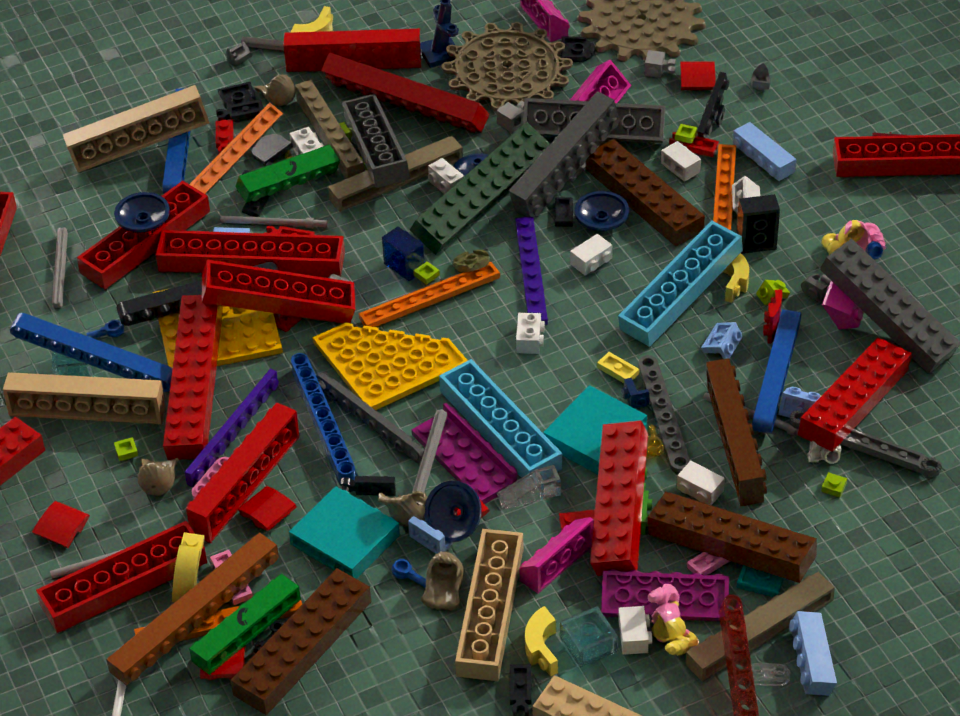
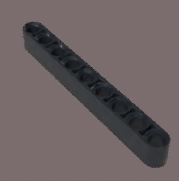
[116,262,278,326]

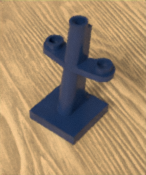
[421,0,459,68]

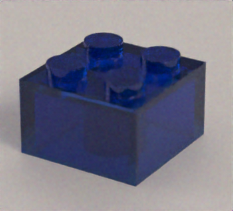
[382,226,425,281]

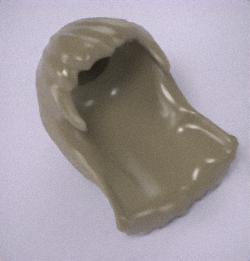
[254,74,296,106]
[138,458,178,496]
[378,491,428,527]
[421,551,464,611]

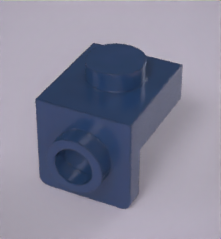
[621,378,650,408]

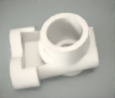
[808,441,841,464]

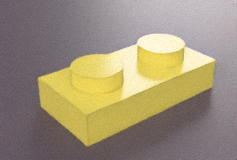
[597,352,639,383]

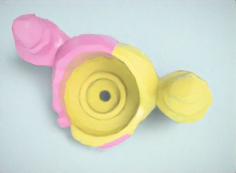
[821,220,886,255]
[648,584,699,656]

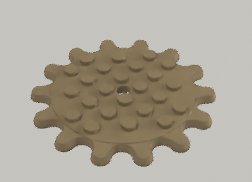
[577,0,706,61]
[441,22,573,111]

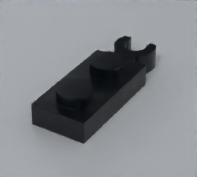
[216,99,264,122]
[341,476,396,496]
[510,664,532,716]

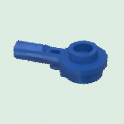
[865,241,883,259]
[86,320,124,339]
[391,559,426,588]

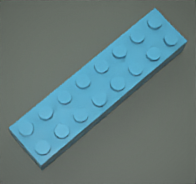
[618,220,743,347]
[439,359,562,487]

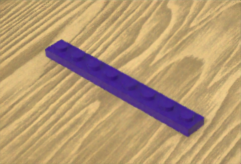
[515,217,548,325]
[185,369,279,487]

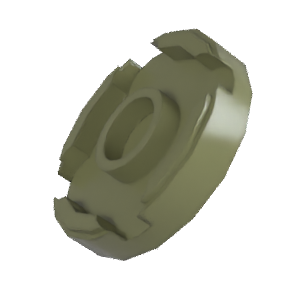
[453,250,490,272]

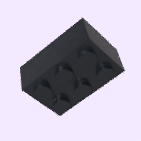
[737,194,780,254]

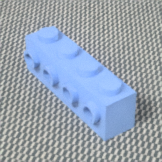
[733,122,796,181]
[789,611,837,696]

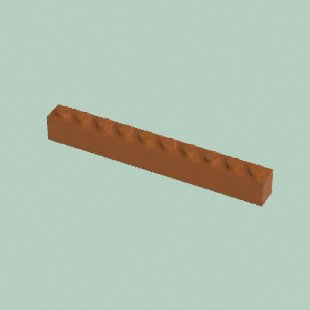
[106,532,279,686]

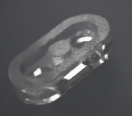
[747,663,790,686]

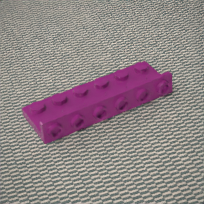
[411,403,518,504]
[601,569,729,622]

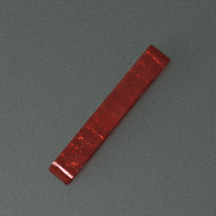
[719,594,759,716]

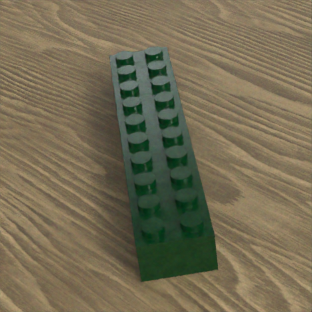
[410,122,550,255]

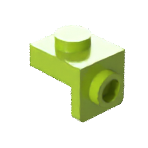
[756,279,790,305]

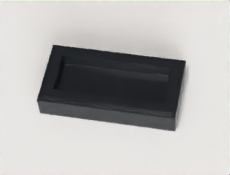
[555,197,573,227]

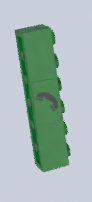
[235,144,340,203]
[189,574,301,675]

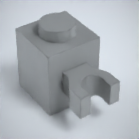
[644,50,676,78]
[496,101,524,133]

